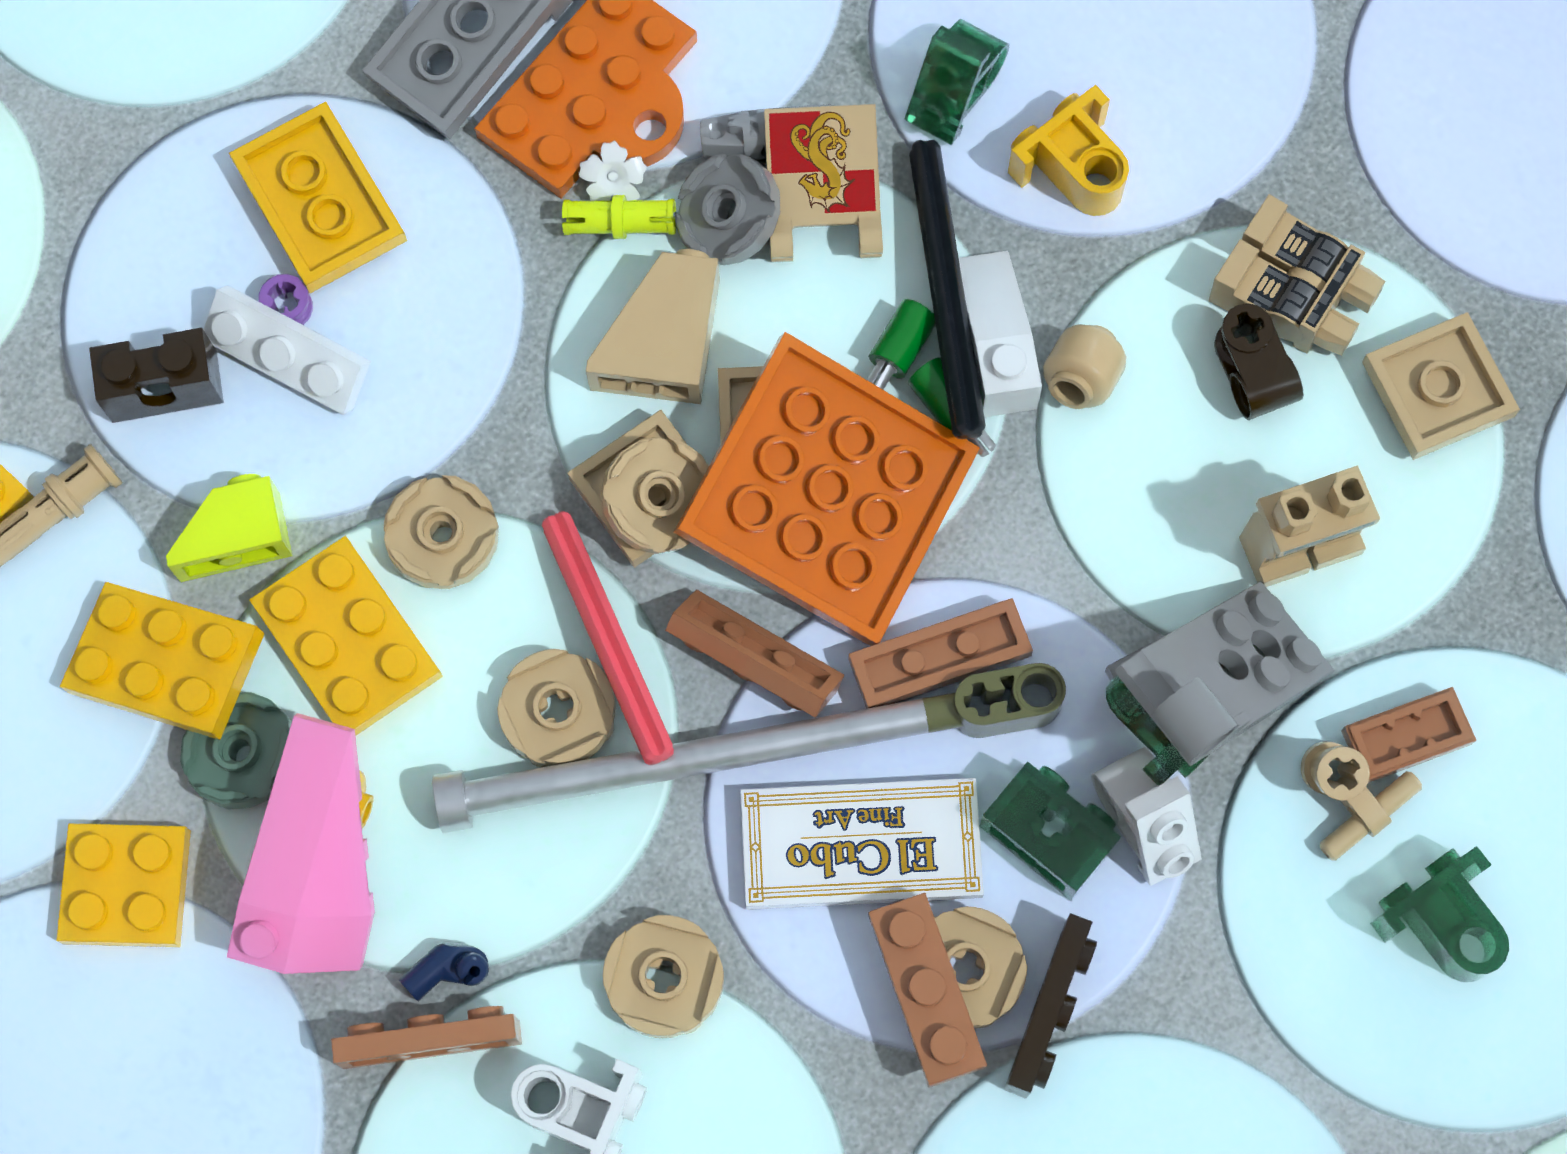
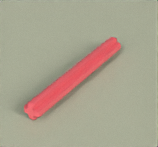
[542,511,674,765]

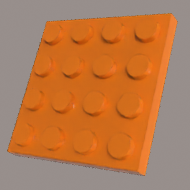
[673,332,980,646]

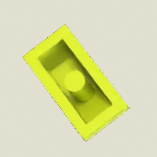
[166,474,293,582]

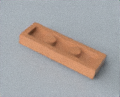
[665,589,845,718]
[848,598,1033,709]
[868,893,987,1088]
[331,1006,522,1069]

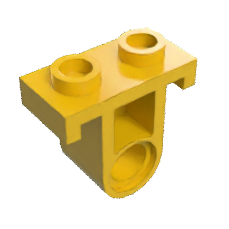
[1008,84,1129,216]

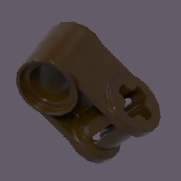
[1214,303,1304,421]

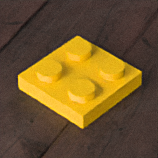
[56,823,191,948]

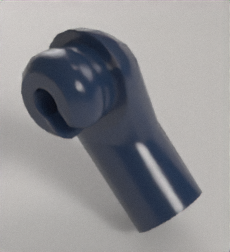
[398,943,489,1002]

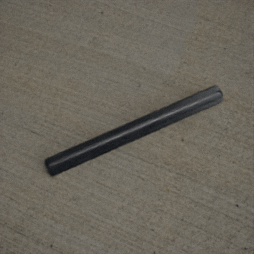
[909,140,986,439]

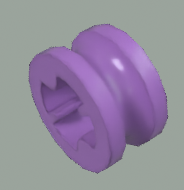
[259,274,313,325]

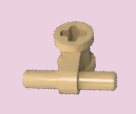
[1301,741,1422,861]

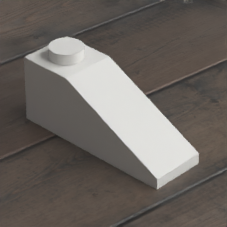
[959,251,1042,417]

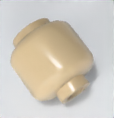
[1043,324,1127,409]

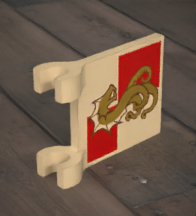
[764,104,883,262]

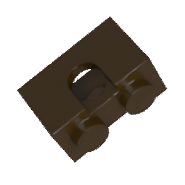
[89,327,224,423]

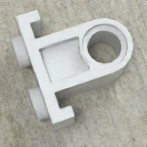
[1091,746,1202,886]
[511,1059,647,1154]

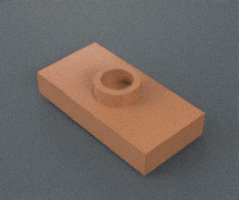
[1341,687,1477,783]

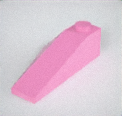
[227,713,375,974]

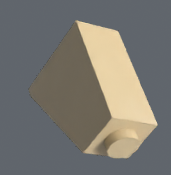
[586,249,720,404]

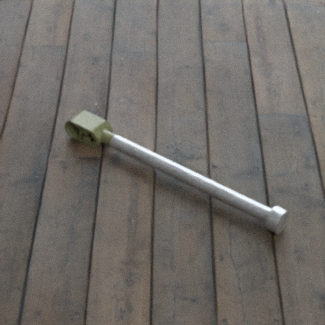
[432,663,1066,833]

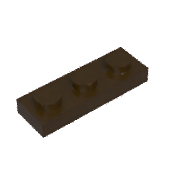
[1004,913,1098,1098]

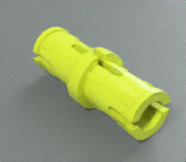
[562,195,677,239]

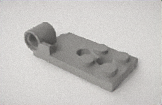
[362,0,579,140]
[1114,581,1335,766]

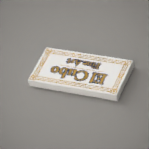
[741,778,984,910]

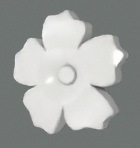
[579,140,647,201]

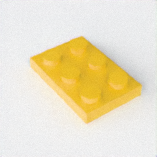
[229,101,407,293]
[249,535,443,736]
[59,581,265,740]

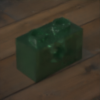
[979,761,1121,901]

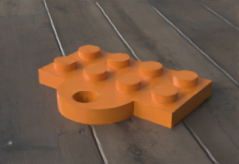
[474,0,697,199]

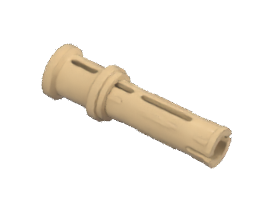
[0,443,123,567]

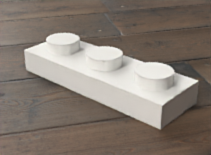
[203,285,371,415]

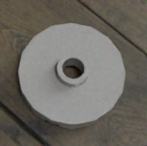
[675,153,780,265]

